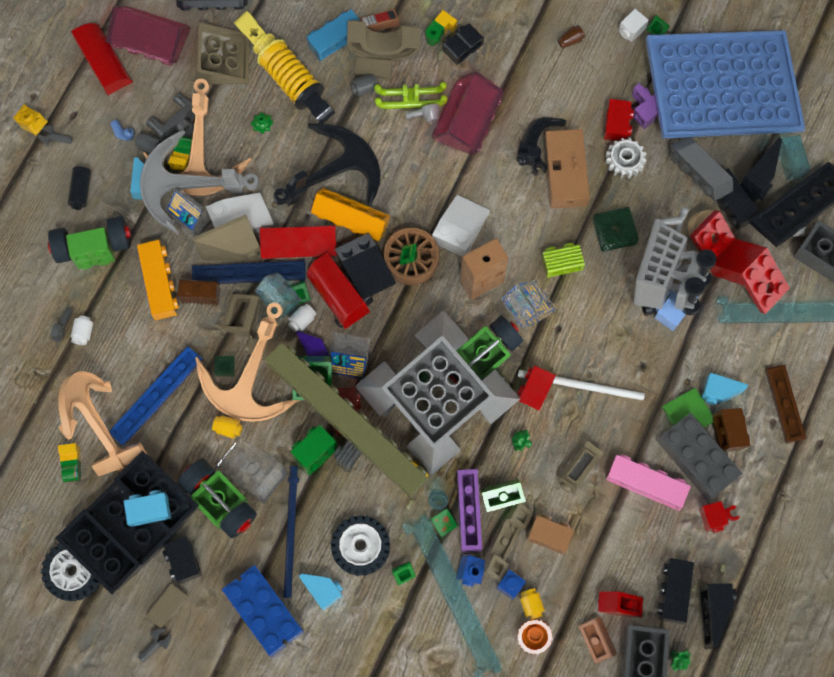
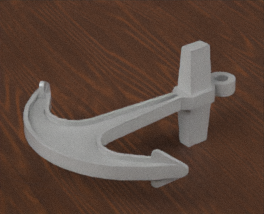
[140,130,259,235]

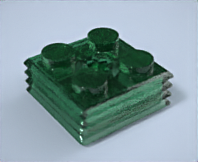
[592,207,639,252]

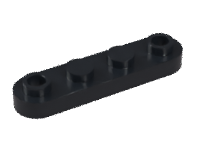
[176,0,248,11]

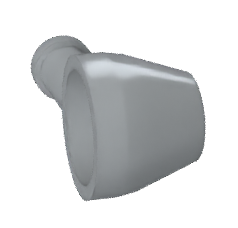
[405,104,440,123]

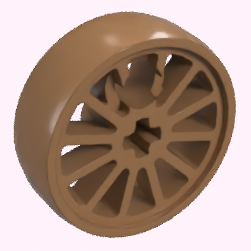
[383,228,440,285]

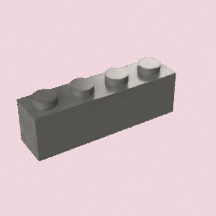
[670,137,733,201]

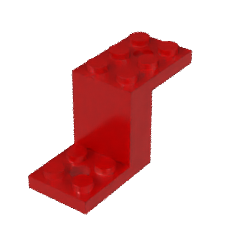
[690,210,790,314]

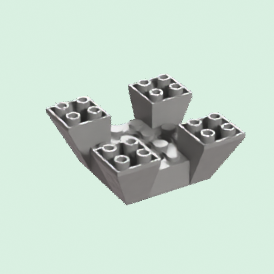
[355,310,520,476]

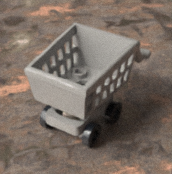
[633,206,717,316]

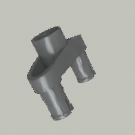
[146,92,196,141]

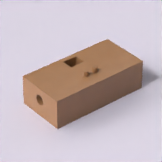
[544,129,590,209]
[460,238,509,300]

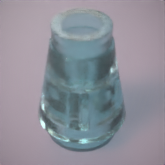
[428,490,448,510]

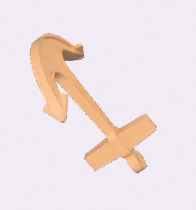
[143,79,252,196]
[195,303,300,422]
[58,371,147,477]

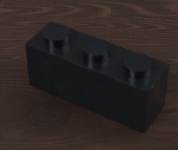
[717,168,760,230]
[657,558,694,624]

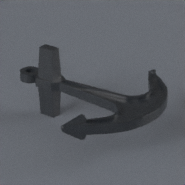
[273,123,381,207]

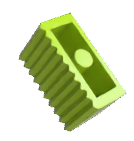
[541,243,585,278]

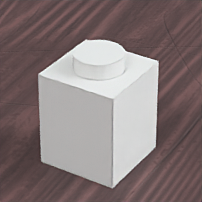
[618,9,649,42]

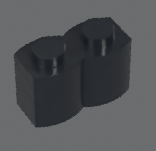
[443,23,484,65]

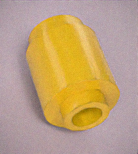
[212,415,243,439]
[520,588,545,620]

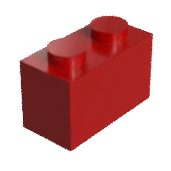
[604,99,634,142]
[517,365,557,411]

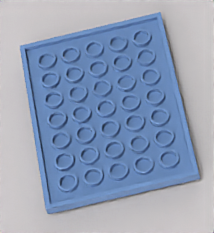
[646,30,805,138]

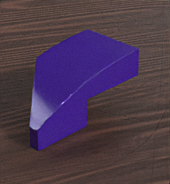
[296,331,330,356]

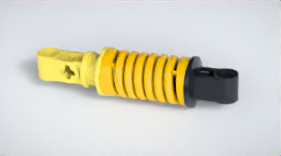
[234,11,335,123]

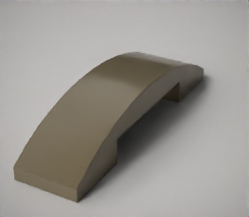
[484,503,533,582]

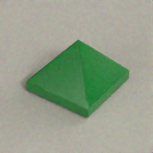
[646,15,670,35]
[399,243,418,265]
[391,562,416,586]

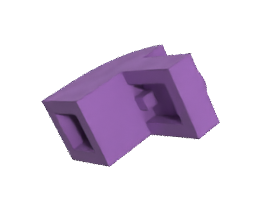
[632,83,658,129]

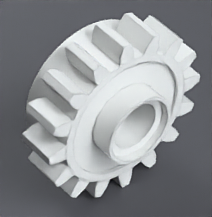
[605,138,646,179]

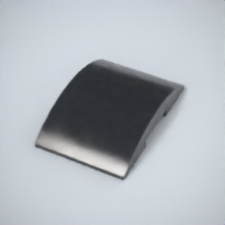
[55,450,199,595]

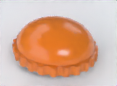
[518,619,552,654]

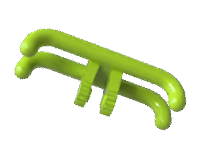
[374,82,448,109]

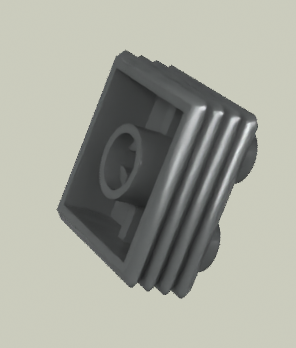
[334,438,362,473]

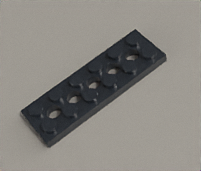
[750,162,834,248]

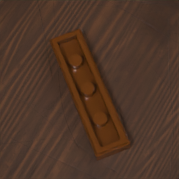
[765,365,806,444]

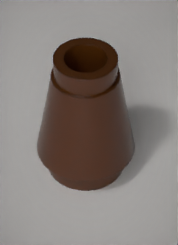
[557,25,585,49]

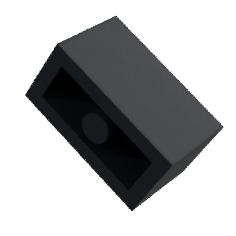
[163,536,202,584]

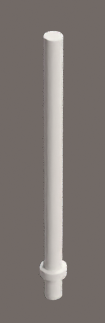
[518,369,645,401]

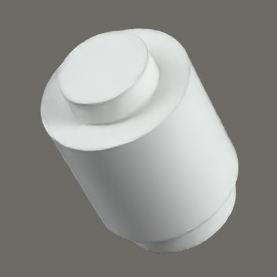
[288,304,316,332]
[70,316,93,345]

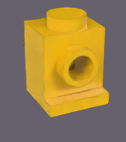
[13,104,47,135]

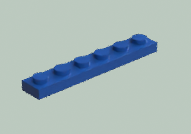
[109,346,203,446]

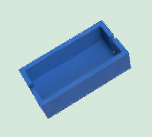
[222,565,304,657]

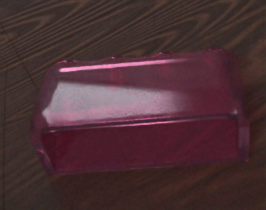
[106,6,191,66]
[432,71,504,155]

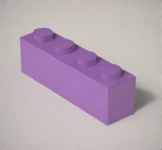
[457,469,482,553]

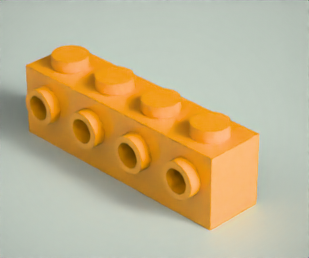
[311,188,391,241]
[137,240,179,321]

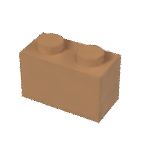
[527,514,574,555]

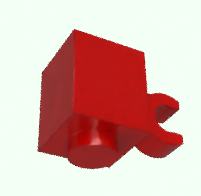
[699,501,740,534]

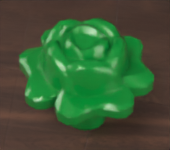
[251,113,273,134]
[512,430,532,451]
[670,650,691,671]

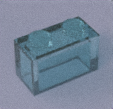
[779,135,810,180]
[255,272,301,319]

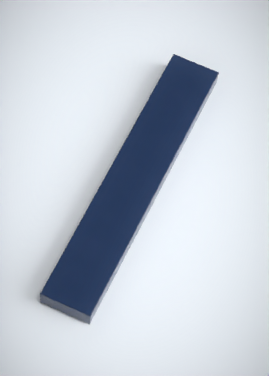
[192,260,306,284]

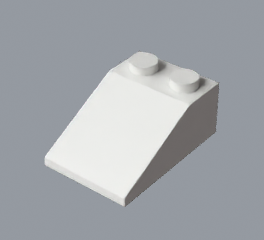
[206,192,274,234]
[432,195,490,257]

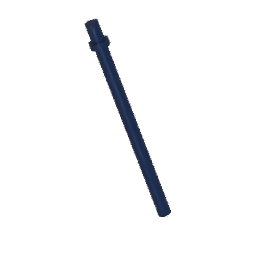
[284,466,299,598]

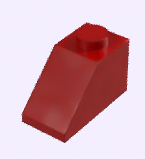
[598,591,643,618]

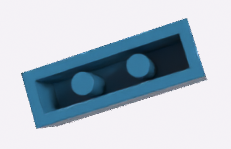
[307,9,361,61]

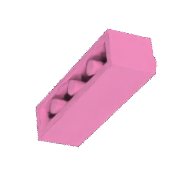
[606,454,691,511]

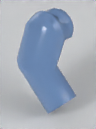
[110,120,134,141]

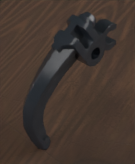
[516,117,566,176]

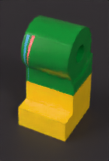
[425,10,457,46]
[168,136,192,172]
[58,443,81,483]

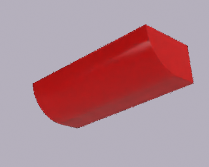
[71,23,133,95]
[260,226,337,259]
[307,253,370,329]

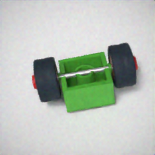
[48,216,131,269]
[448,315,523,385]
[178,458,257,539]

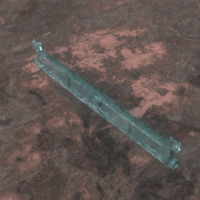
[717,297,834,324]
[402,515,502,677]

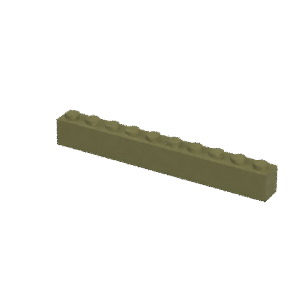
[265,343,428,498]

